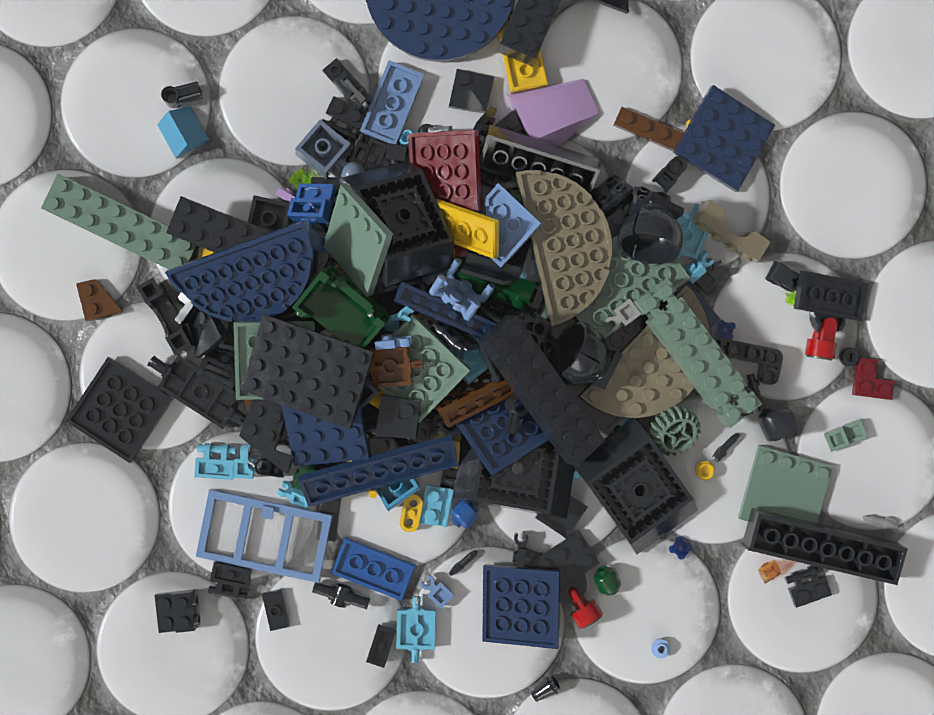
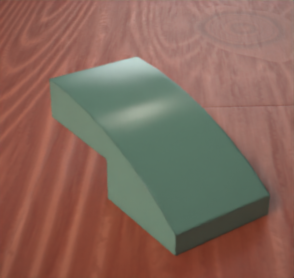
[824,419,868,452]

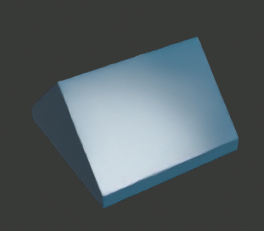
[157,106,210,159]
[376,478,421,511]

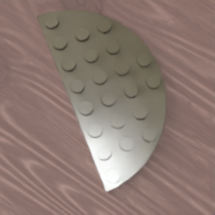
[516,170,612,326]
[580,285,709,418]

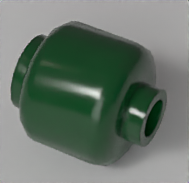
[593,566,622,596]

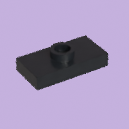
[262,588,290,631]

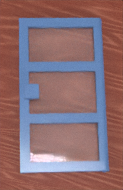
[196,489,333,583]

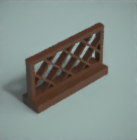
[435,367,515,428]

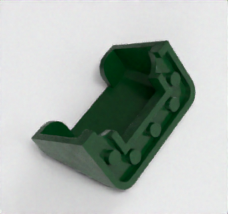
[292,265,390,348]

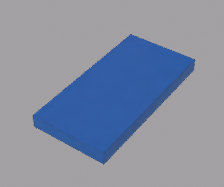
[331,537,416,601]

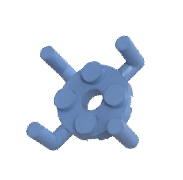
[429,258,495,321]

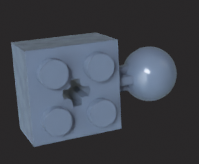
[295,120,365,179]

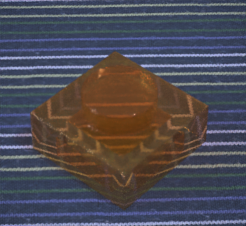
[758,560,781,584]

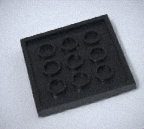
[66,357,174,463]

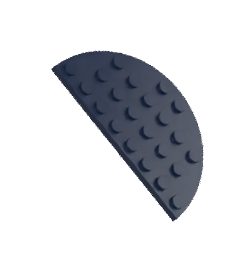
[366,0,515,62]
[165,220,314,322]

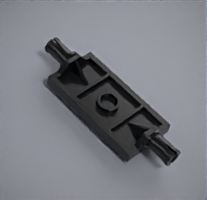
[147,355,247,429]

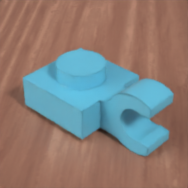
[684,250,714,284]
[233,444,254,479]
[277,481,308,509]

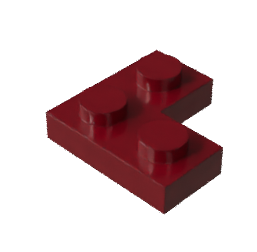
[852,357,895,400]

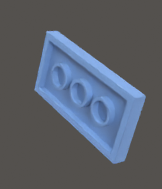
[360,60,424,144]

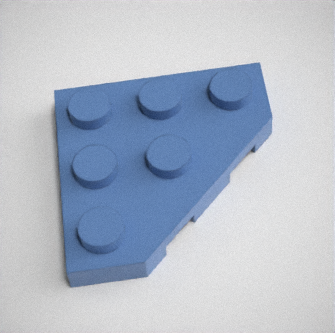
[485,183,542,268]

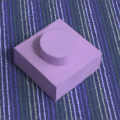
[275,188,296,203]

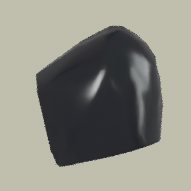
[758,408,798,441]

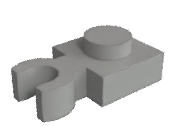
[604,298,641,331]

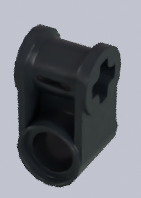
[652,156,687,193]
[765,261,799,292]
[248,455,285,478]

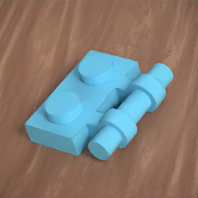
[194,443,237,480]

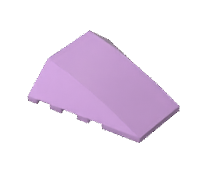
[506,79,599,146]

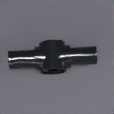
[312,582,370,610]

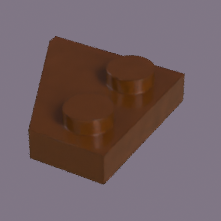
[76,279,123,321]

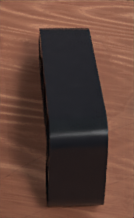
[713,337,783,385]

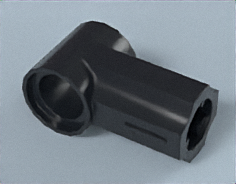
[161,81,203,108]

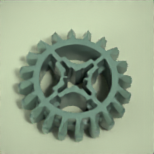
[649,406,701,456]

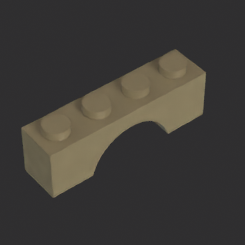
[690,200,770,263]

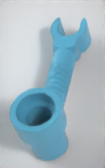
[383,306,414,334]

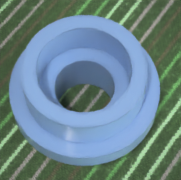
[651,639,670,658]

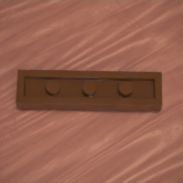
[613,107,684,151]

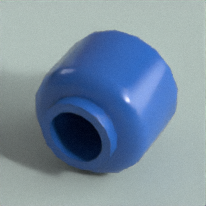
[451,500,479,529]

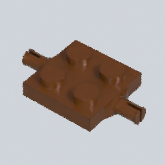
[368,347,424,388]

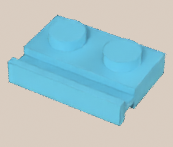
[419,484,453,528]

